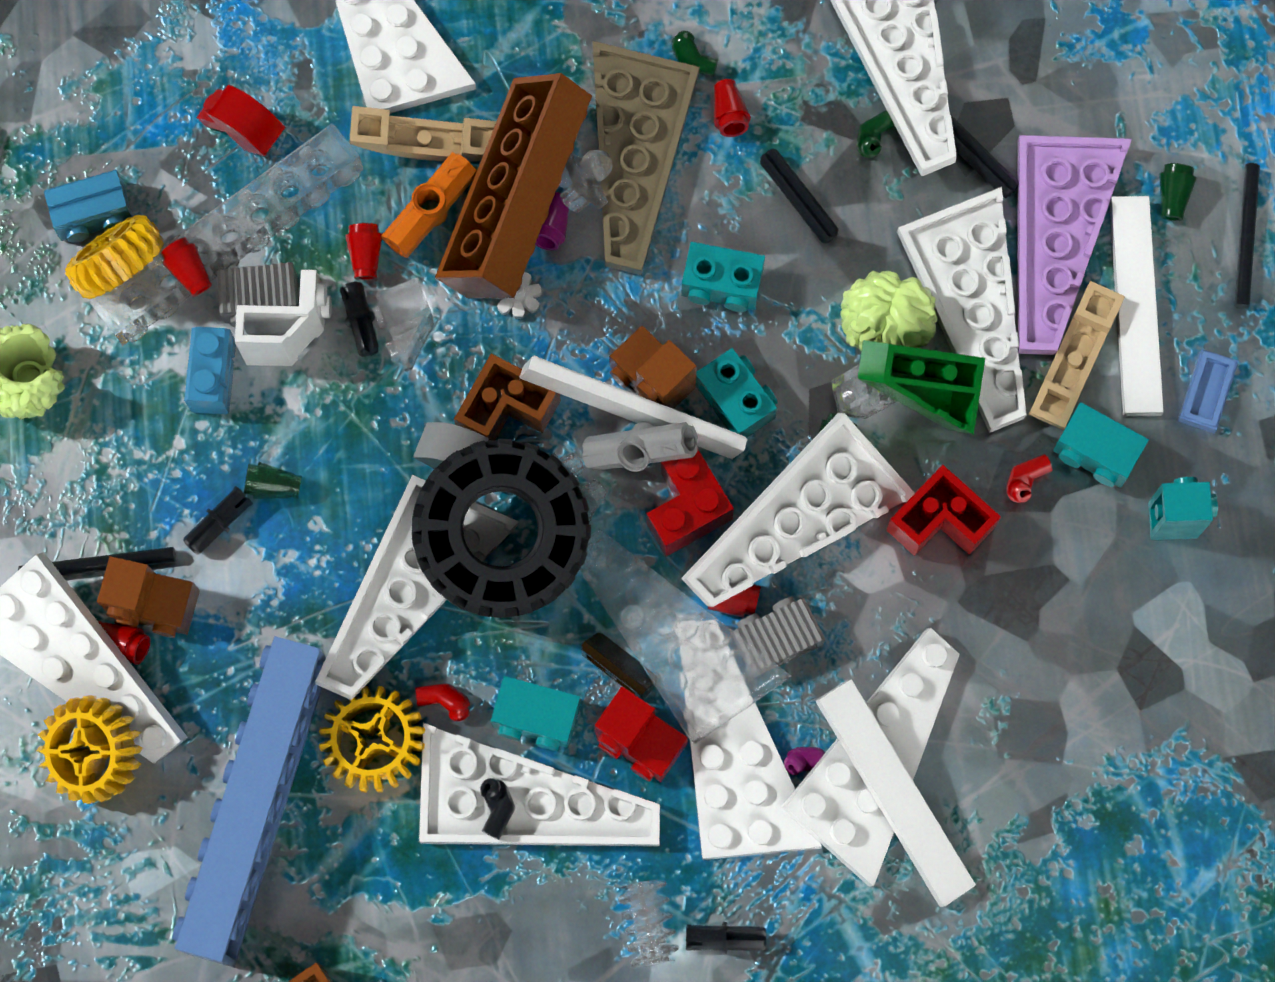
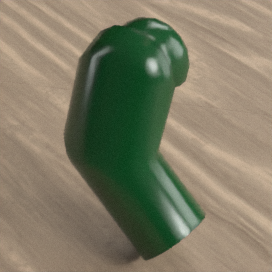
[672,31,718,77]
[856,110,895,158]

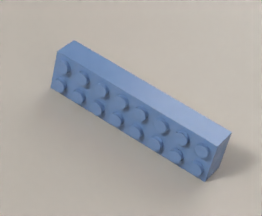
[172,636,326,968]

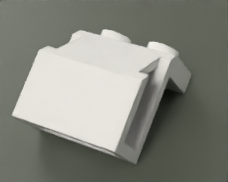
[235,270,332,366]

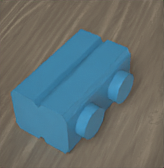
[44,169,133,243]
[184,327,236,415]

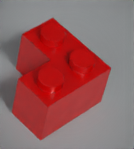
[646,449,734,557]
[886,465,1001,556]
[594,686,688,782]

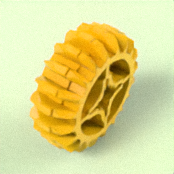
[65,215,164,299]
[319,686,425,793]
[36,695,144,804]

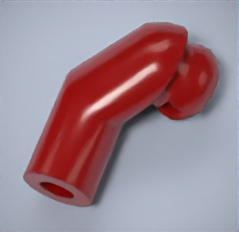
[1006,454,1052,503]
[415,683,470,721]

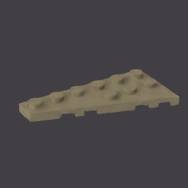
[592,41,700,275]

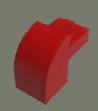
[196,85,286,156]

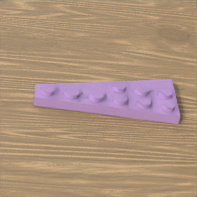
[1017,135,1132,355]

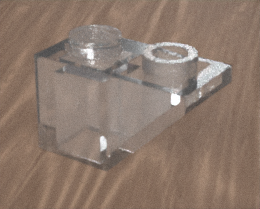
[372,278,434,372]

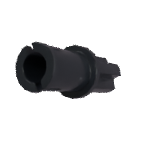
[339,282,379,357]
[183,486,253,555]
[686,922,767,954]

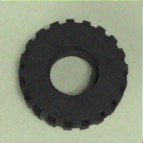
[411,439,591,618]

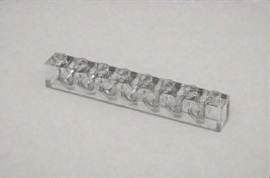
[88,123,364,346]

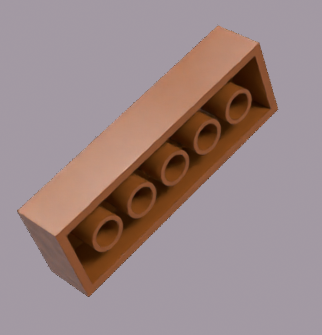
[435,73,592,298]

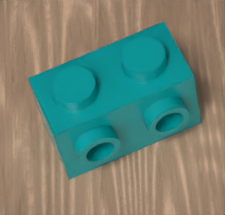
[681,241,765,312]
[696,348,778,438]
[1053,402,1149,488]
[1148,477,1218,540]
[491,676,581,751]

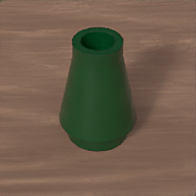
[1159,163,1197,221]

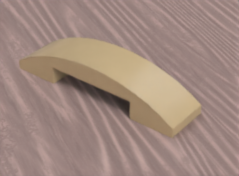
[349,106,496,162]
[1029,281,1125,430]

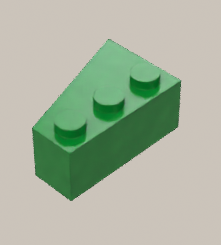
[857,340,986,435]

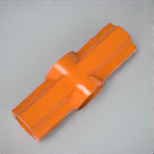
[381,152,477,259]

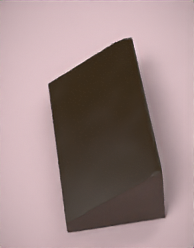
[581,632,659,701]

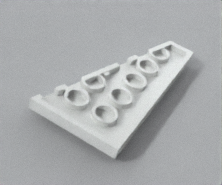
[335,0,476,113]
[830,0,957,177]
[897,187,1026,433]
[681,413,915,607]
[315,475,519,700]
[0,552,188,764]
[678,620,822,860]
[781,628,960,887]
[419,723,660,846]

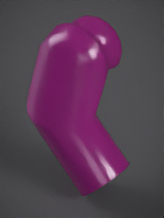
[784,747,825,775]

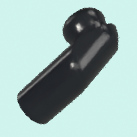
[480,778,515,840]

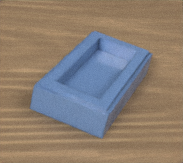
[1178,349,1238,434]

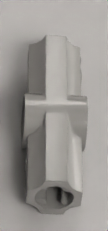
[582,422,698,472]

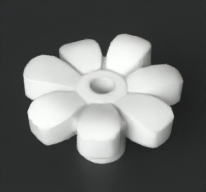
[496,272,542,319]

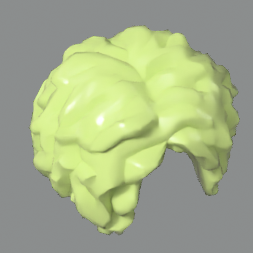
[840,270,938,351]
[0,323,65,420]

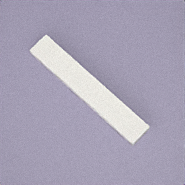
[1109,196,1164,417]
[519,356,748,459]
[815,679,976,907]

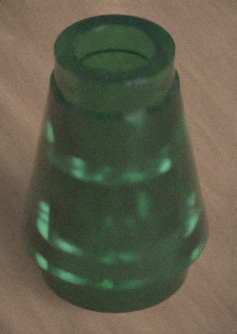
[244,461,302,499]

